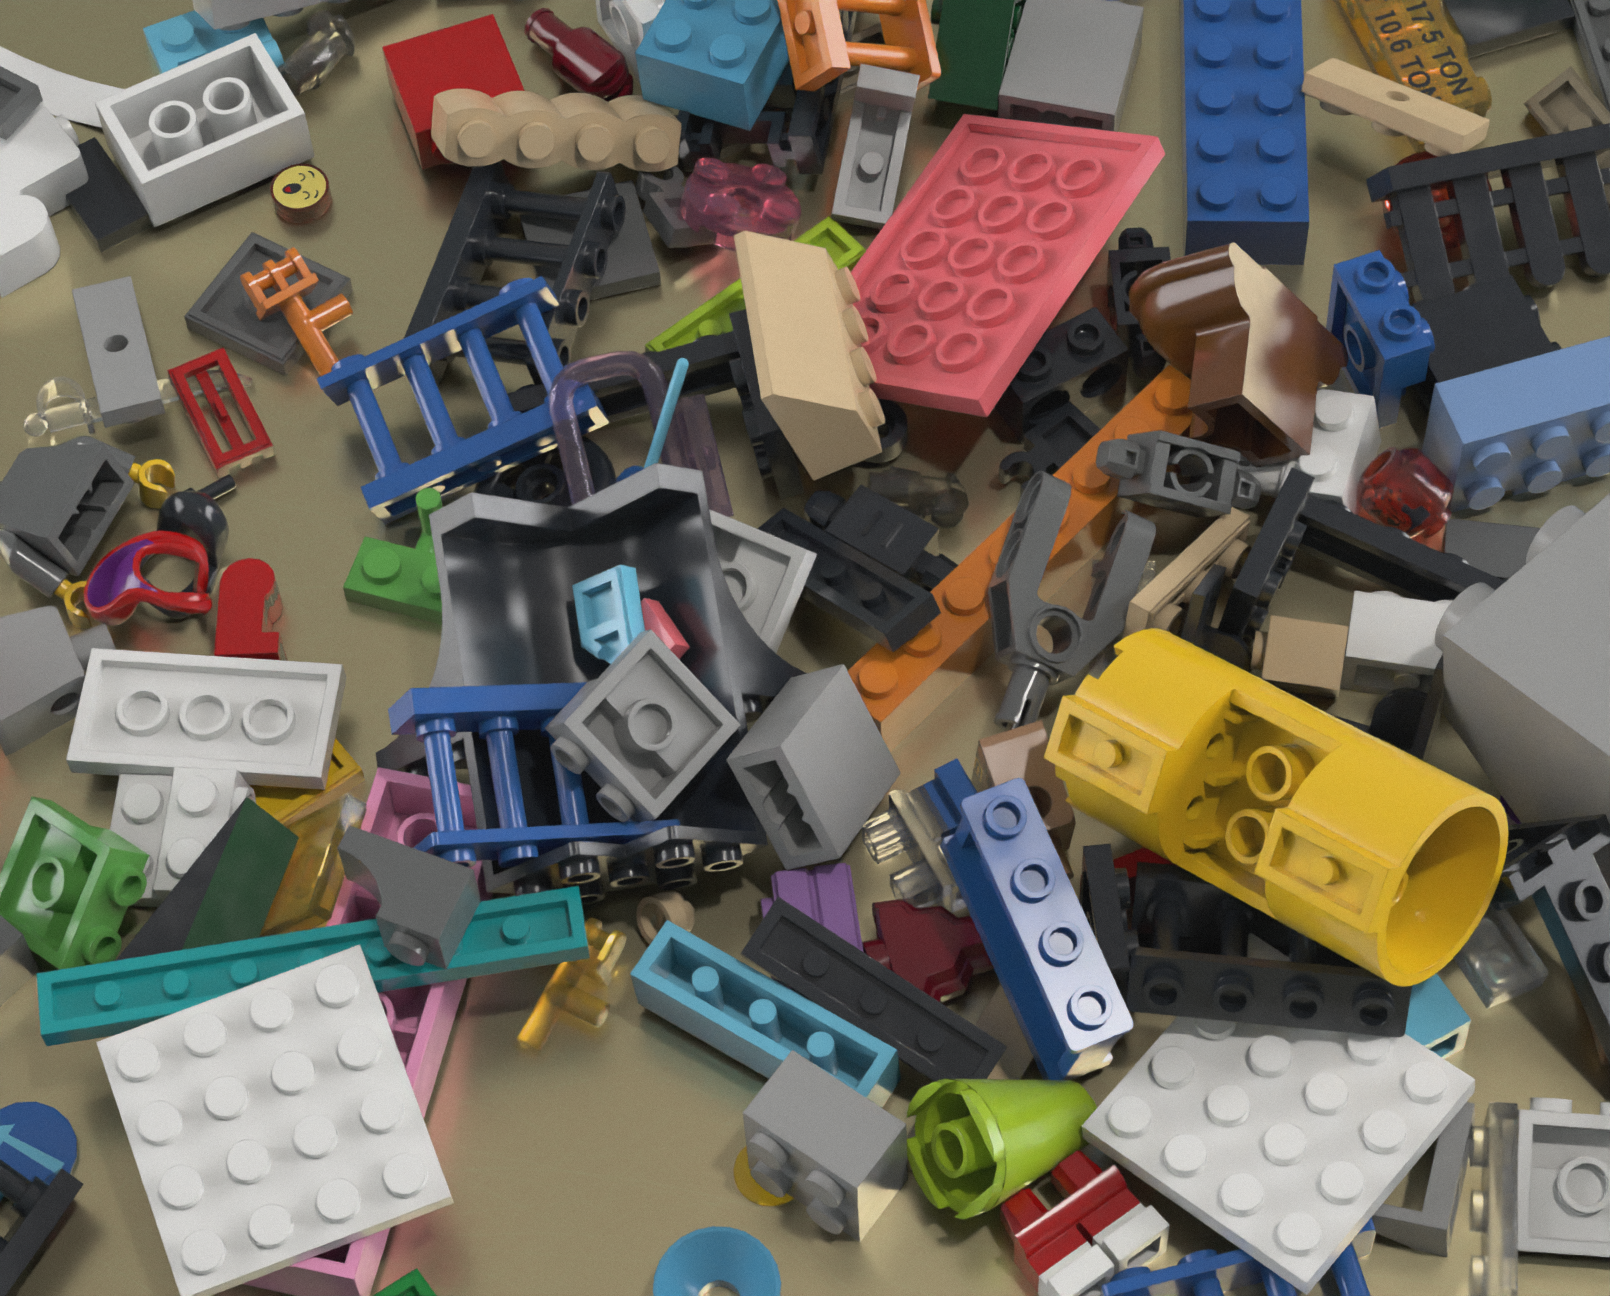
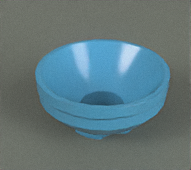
[653,1226,781,1296]

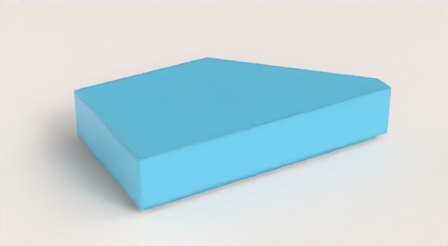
[572,565,645,664]

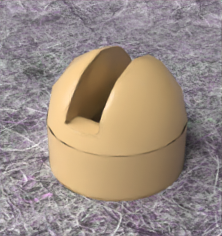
[636,891,695,944]

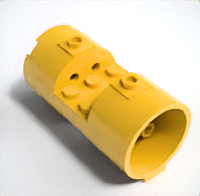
[1044,628,1508,987]

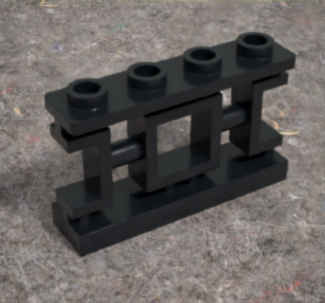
[674,10,857,175]

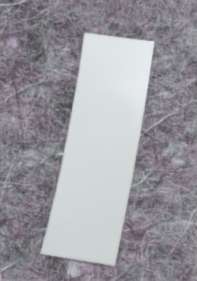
[0,46,124,128]

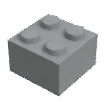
[743,1050,908,1242]

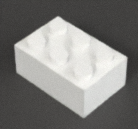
[95,33,315,227]

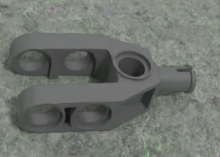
[988,471,1156,730]

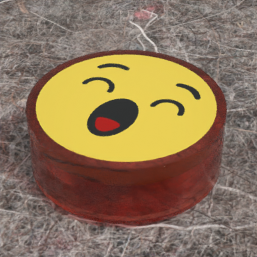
[270,164,332,223]

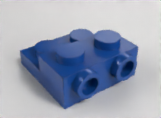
[1326,250,1435,429]

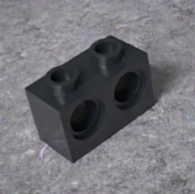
[995,307,1129,444]

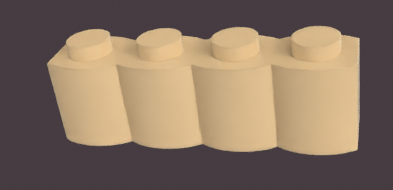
[431,89,681,172]

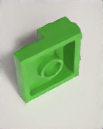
[0,796,149,970]

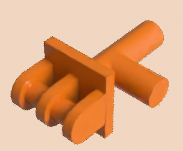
[240,247,353,376]

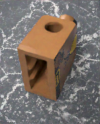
[971,720,1076,880]

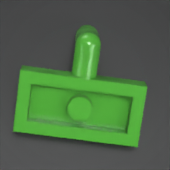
[343,488,443,625]

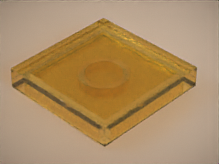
[259,794,367,937]

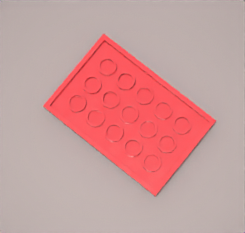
[851,114,1165,417]

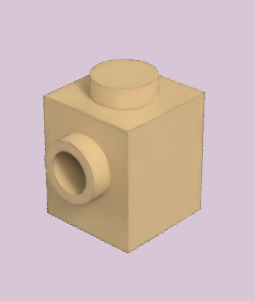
[1251,615,1349,698]

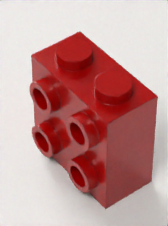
[382,14,525,170]

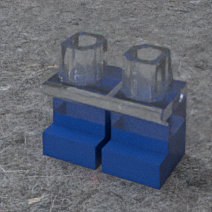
[862,758,978,913]

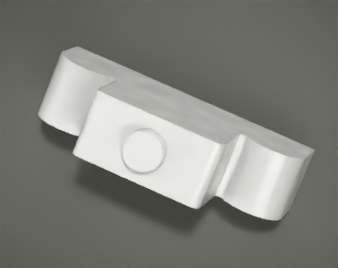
[0,102,89,298]

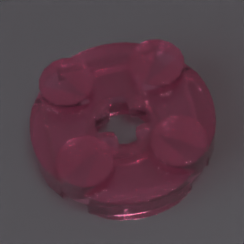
[680,158,801,251]

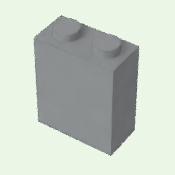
[998,0,1144,132]
[726,664,901,870]

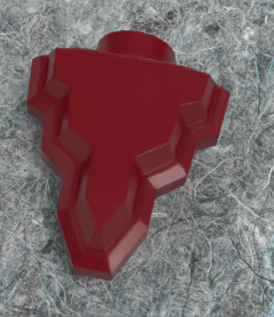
[862,898,994,1003]

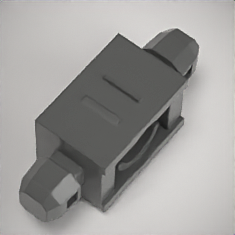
[1095,430,1261,518]

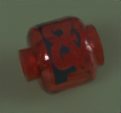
[1359,447,1454,539]

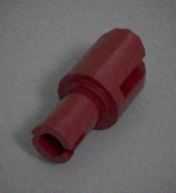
[524,8,634,102]

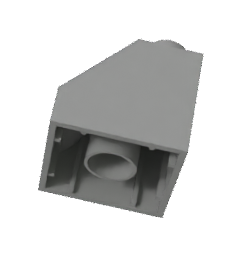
[1435,493,1610,890]

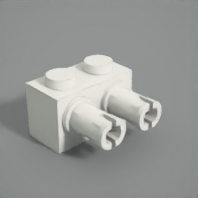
[1237,388,1381,515]

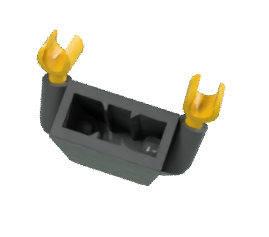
[0,436,175,629]

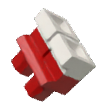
[1000,1150,1169,1296]

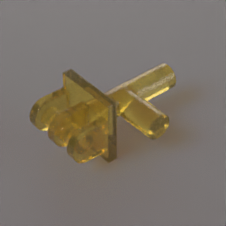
[517,917,627,1052]

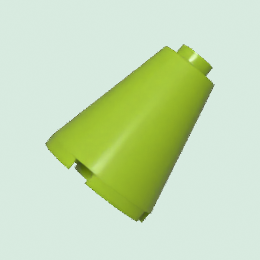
[906,1079,1097,1219]

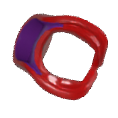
[84,530,212,626]

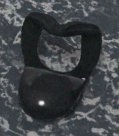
[140,491,229,619]

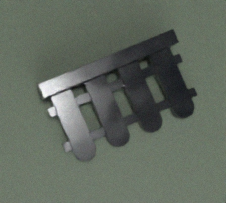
[1366,123,1610,302]

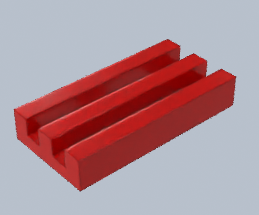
[167,347,275,479]

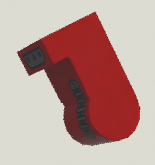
[214,558,288,661]

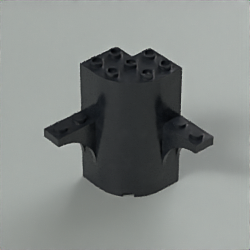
[375,463,807,905]

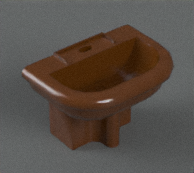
[1129,243,1349,468]

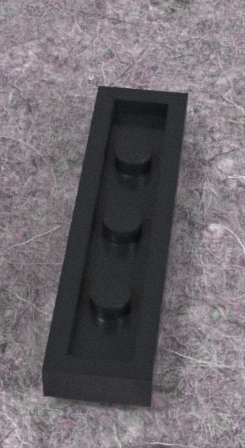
[757,508,941,652]
[740,897,1007,1082]

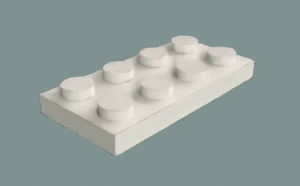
[66,648,346,790]

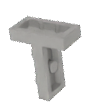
[831,64,920,230]

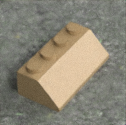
[734,231,885,481]

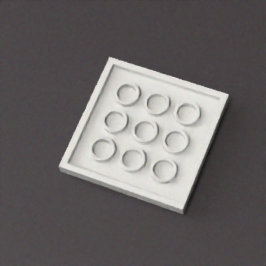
[1082,933,1475,1295]
[96,944,454,1296]

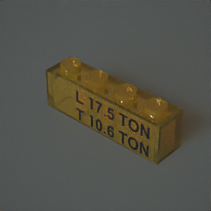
[1334,0,1492,156]

